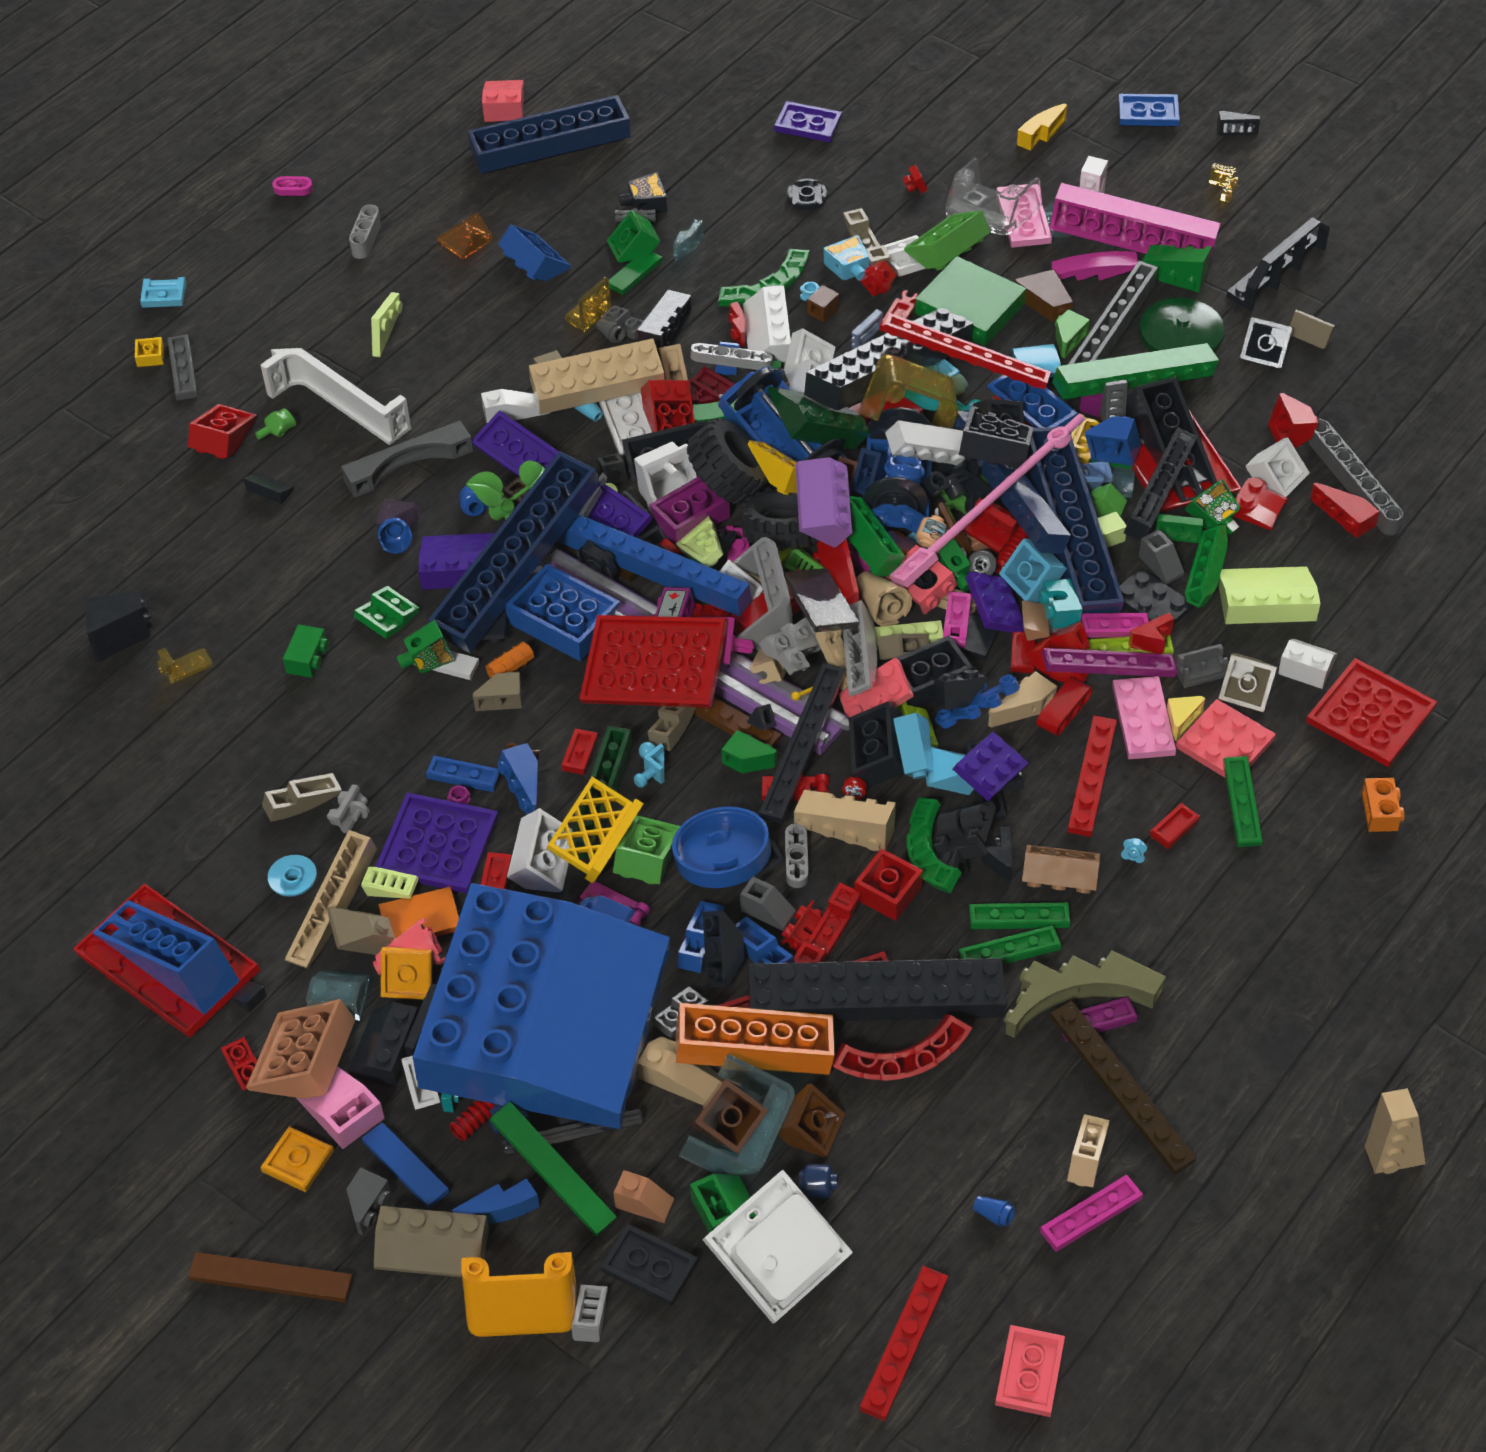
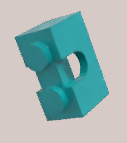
[1038,579,1083,628]

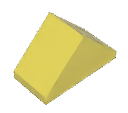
[1167,696,1205,741]

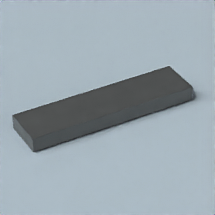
[167,334,198,401]

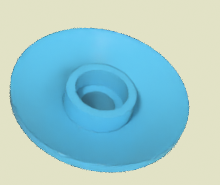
[268,855,317,897]

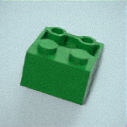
[690,1173,756,1233]

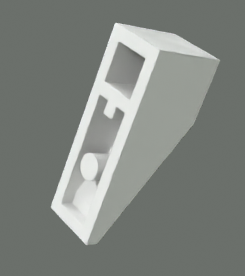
[481,389,550,423]

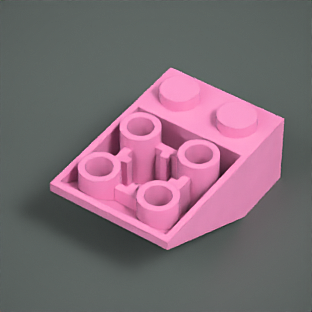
[297,1067,384,1149]

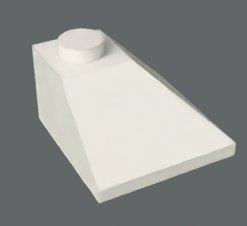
[1245,437,1309,497]

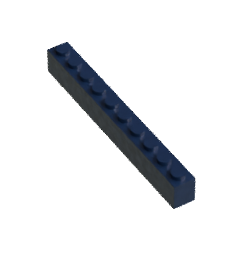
[949,410,1071,554]

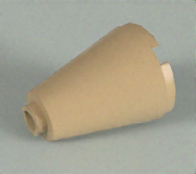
[856,571,912,626]

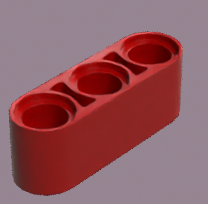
[1036,677,1092,736]

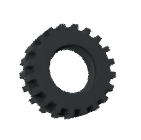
[741,488,818,551]

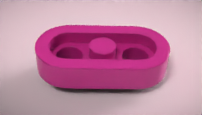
[272,176,313,196]

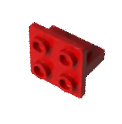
[963,498,1021,553]

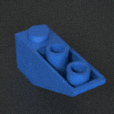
[498,743,538,815]

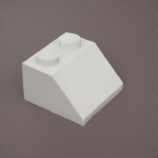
[1278,639,1338,689]

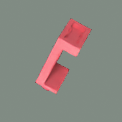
[885,545,957,615]

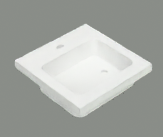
[702,1170,853,1324]

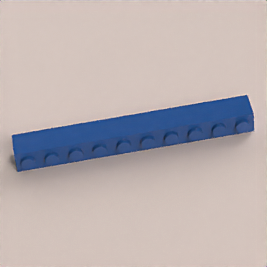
[557,514,752,617]

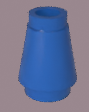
[973,1196,1015,1227]

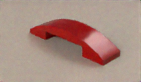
[794,883,862,963]

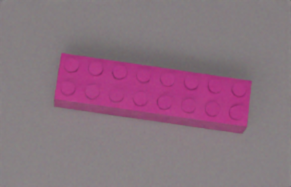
[1050,183,1221,264]

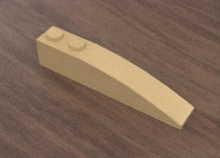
[285,830,377,969]

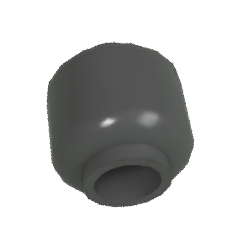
[968,550,997,575]

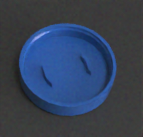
[672,807,771,888]

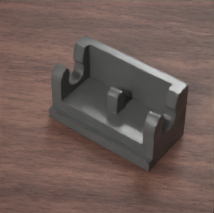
[1176,644,1228,688]

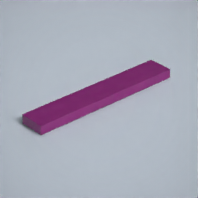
[1042,648,1178,677]

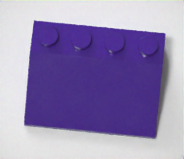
[419,533,495,589]

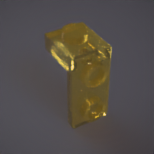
[1209,163,1239,208]
[156,648,213,684]

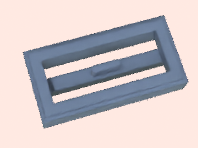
[851,309,883,349]

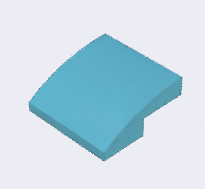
[1012,344,1061,377]

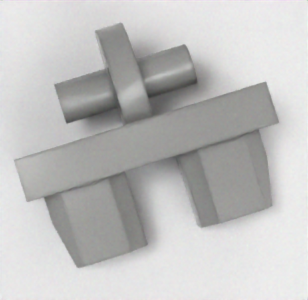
[327,785,370,833]

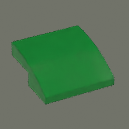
[354,586,420,639]

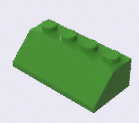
[904,210,990,270]

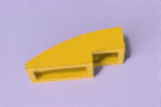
[1017,104,1067,151]

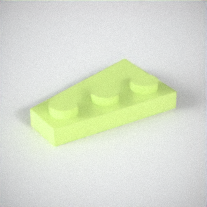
[371,292,402,357]
[675,516,723,567]

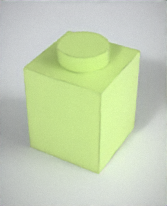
[1098,512,1127,548]

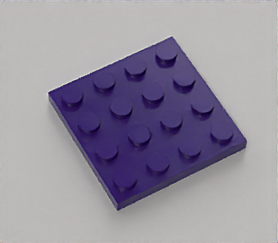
[376,792,498,894]

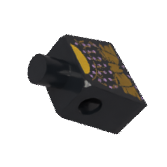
[618,172,667,213]

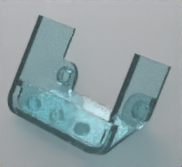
[679,1054,795,1175]

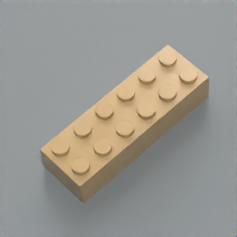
[529,339,664,414]

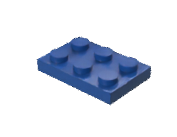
[1118,94,1179,126]

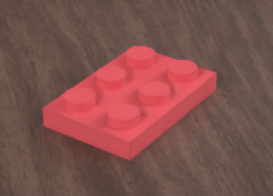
[838,657,914,720]
[995,1325,1065,1417]

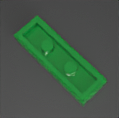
[607,252,662,295]

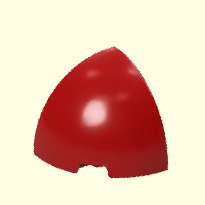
[1026,621,1090,683]

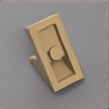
[658,344,688,380]

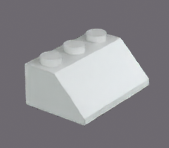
[507,808,573,892]

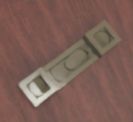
[843,208,891,265]

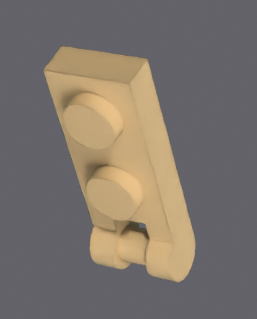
[816,625,848,691]

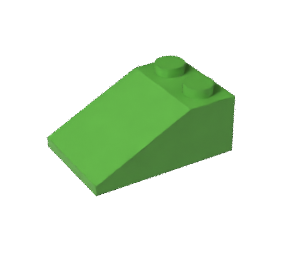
[613,815,680,885]

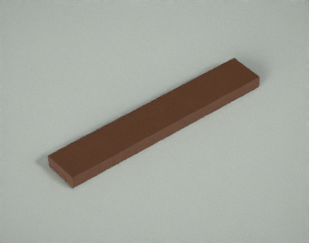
[188,1252,353,1303]

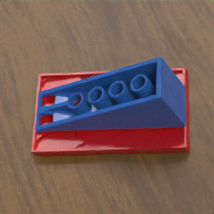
[73,883,261,1038]

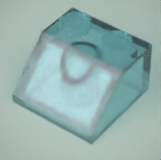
[306,971,370,1020]

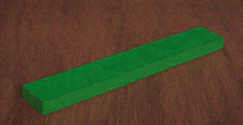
[490,1102,617,1236]

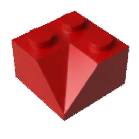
[854,848,923,921]

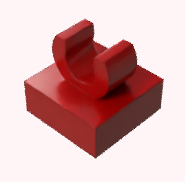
[903,165,928,193]

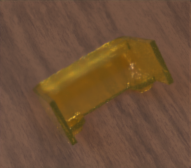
[859,354,958,429]

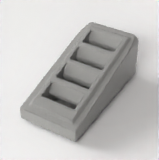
[571,1285,608,1342]

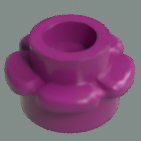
[447,786,471,805]

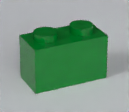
[283,624,329,678]

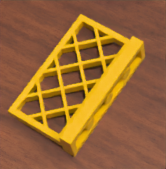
[546,777,643,883]

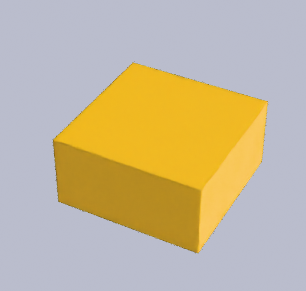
[135,337,164,367]

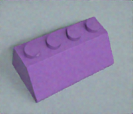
[795,457,852,548]

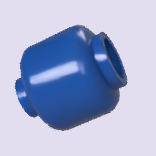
[459,486,488,517]

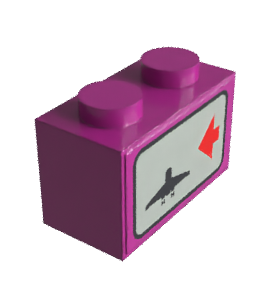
[653,587,695,617]

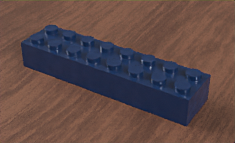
[468,95,631,173]

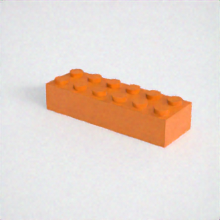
[676,1003,834,1075]

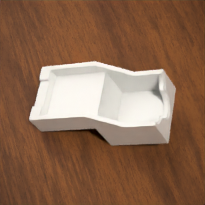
[784,328,835,392]

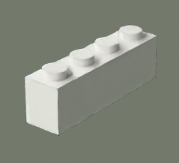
[885,420,965,465]

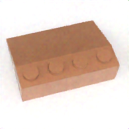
[246,999,356,1099]

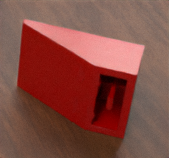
[641,380,695,432]

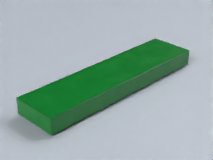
[1223,756,1263,847]
[969,902,1070,929]
[958,925,1061,965]

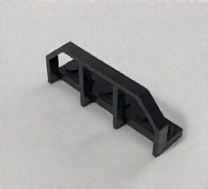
[1226,217,1330,311]

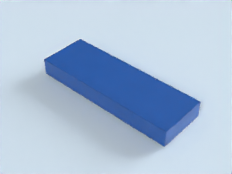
[426,756,501,793]

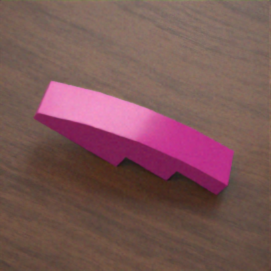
[1051,251,1138,281]

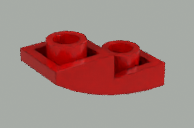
[728,302,746,348]
[221,1037,257,1091]

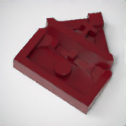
[690,366,734,404]

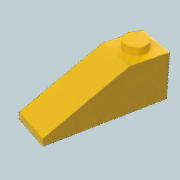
[748,441,797,495]

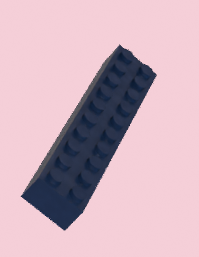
[1027,426,1124,614]
[428,451,601,653]

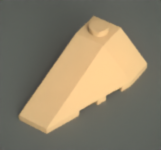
[637,1036,724,1105]

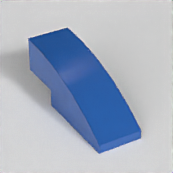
[677,901,724,973]
[735,917,795,964]
[452,1179,539,1225]

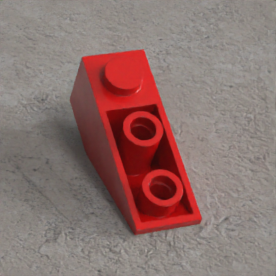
[1310,483,1380,538]

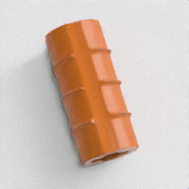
[485,641,534,678]

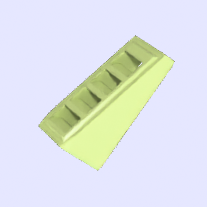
[361,867,418,899]

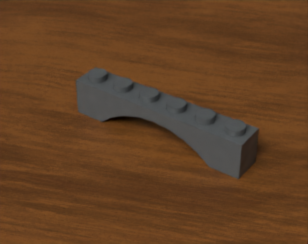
[341,421,473,498]

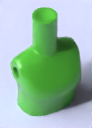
[255,408,296,440]

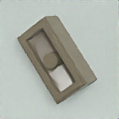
[1290,309,1334,349]

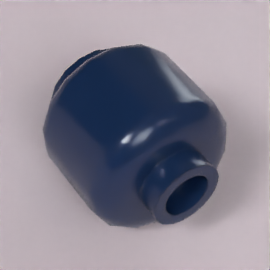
[799,1164,838,1199]

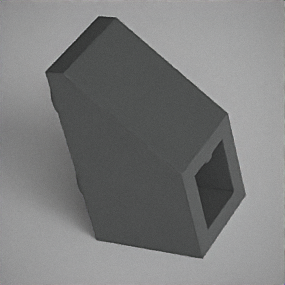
[1139,530,1185,585]
[740,877,796,931]
[347,1167,391,1235]

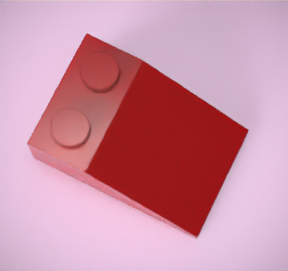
[188,404,257,459]

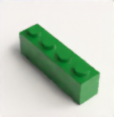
[848,496,905,577]

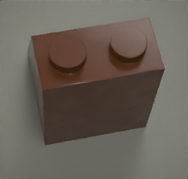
[689,1079,769,1154]

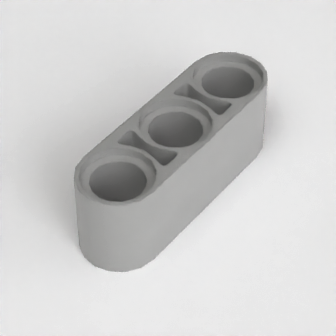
[349,205,381,259]

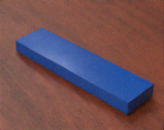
[362,1122,449,1209]

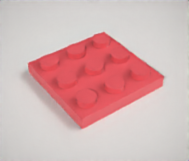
[1176,699,1276,777]

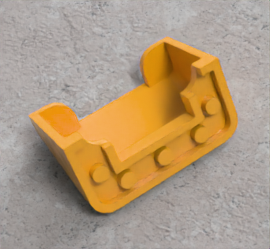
[461,1252,576,1337]

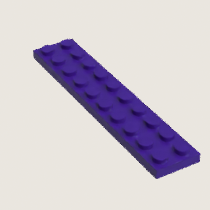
[471,410,653,538]

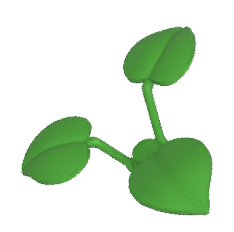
[466,461,545,521]

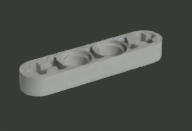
[690,343,772,370]

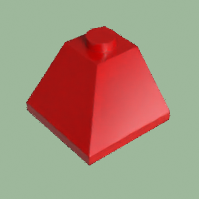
[1268,393,1318,449]

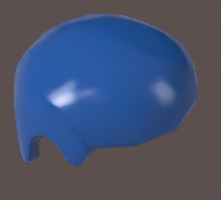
[377,517,412,554]

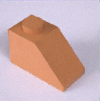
[614,1170,674,1224]

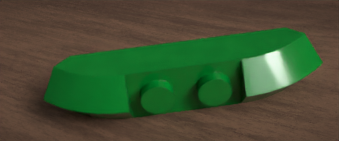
[1185,525,1228,608]

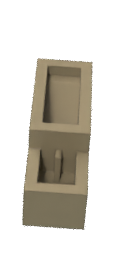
[648,706,696,751]
[262,773,342,822]

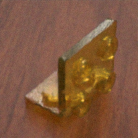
[565,277,611,332]

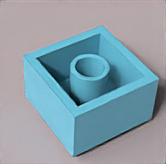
[999,538,1067,604]

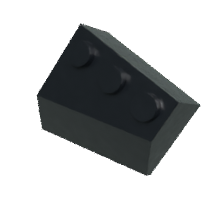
[959,406,1034,469]

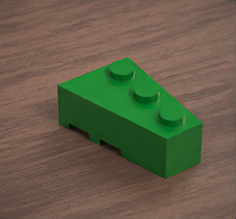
[1142,245,1212,293]

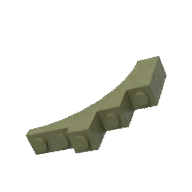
[1004,950,1166,1038]

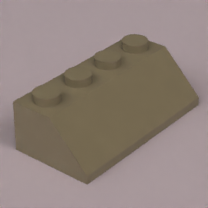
[374,1206,489,1277]

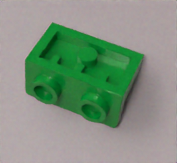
[1156,514,1203,543]

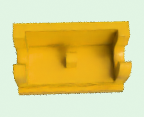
[1071,415,1099,464]

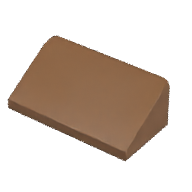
[1022,600,1050,641]

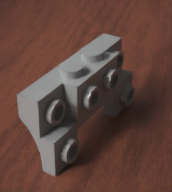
[759,617,844,675]

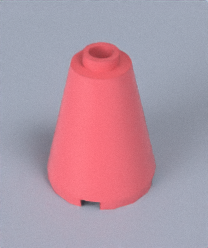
[373,918,445,975]

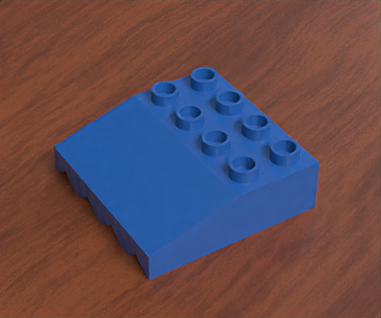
[413,883,670,1130]

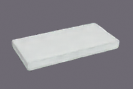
[599,392,652,459]

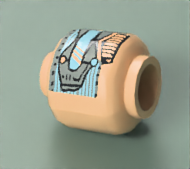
[916,515,948,549]

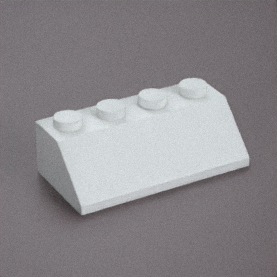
[743,286,791,363]

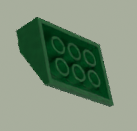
[767,386,870,449]

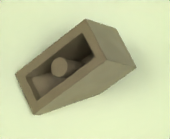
[878,634,929,660]
[473,672,522,711]

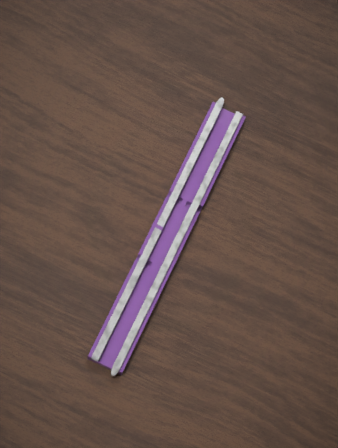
[531,549,849,755]

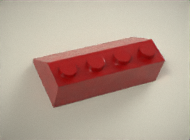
[813,539,859,625]

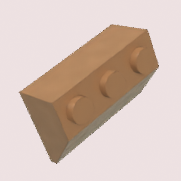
[1022,845,1100,893]

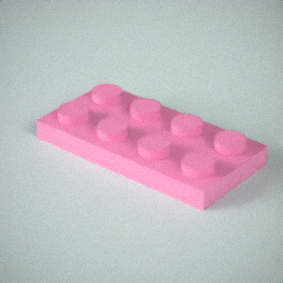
[996,184,1052,248]
[1112,676,1176,759]

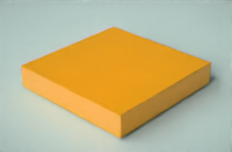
[381,947,432,1000]
[260,1126,334,1192]

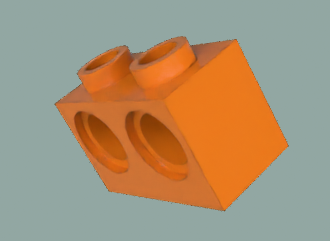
[1361,778,1404,832]

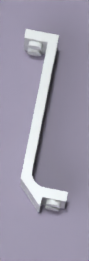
[261,348,411,445]

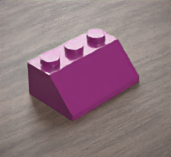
[649,476,730,548]

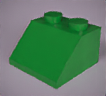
[607,210,660,263]

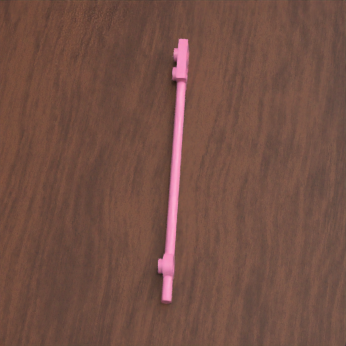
[890,414,1085,587]

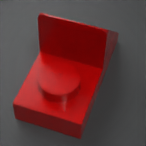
[1128,613,1174,654]

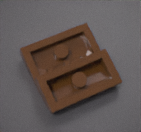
[938,503,971,559]

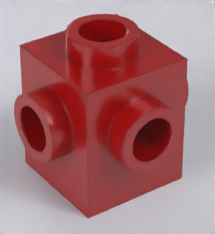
[860,260,897,296]

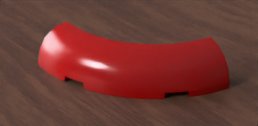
[832,1014,972,1080]

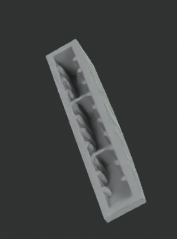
[841,600,877,697]

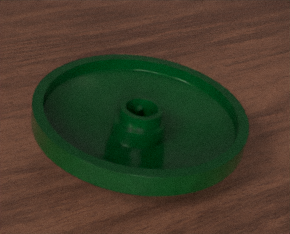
[1139,298,1224,353]

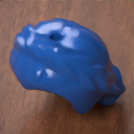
[884,455,925,482]

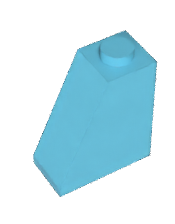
[893,713,934,779]

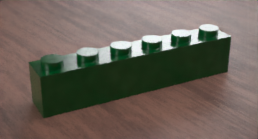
[572,726,632,859]

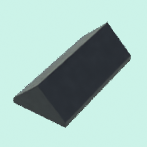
[622,420,707,482]

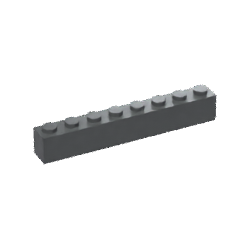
[1068,261,1158,365]

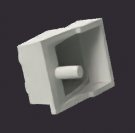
[634,442,697,516]

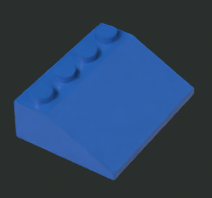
[506,564,620,661]

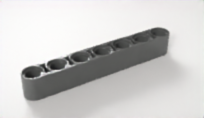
[1308,419,1403,535]

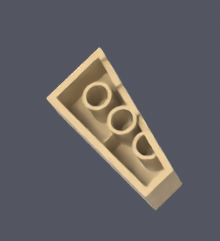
[794,790,896,851]
[1365,1088,1425,1174]

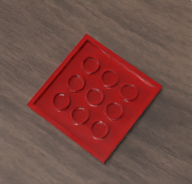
[1306,658,1437,767]

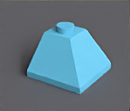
[926,747,974,795]

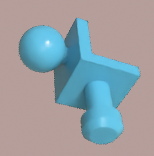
[634,742,665,788]

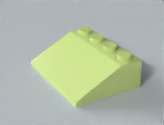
[1218,567,1320,624]

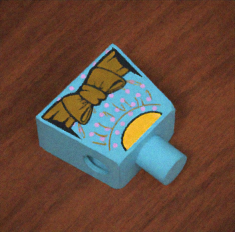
[824,235,869,281]

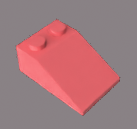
[482,80,524,122]

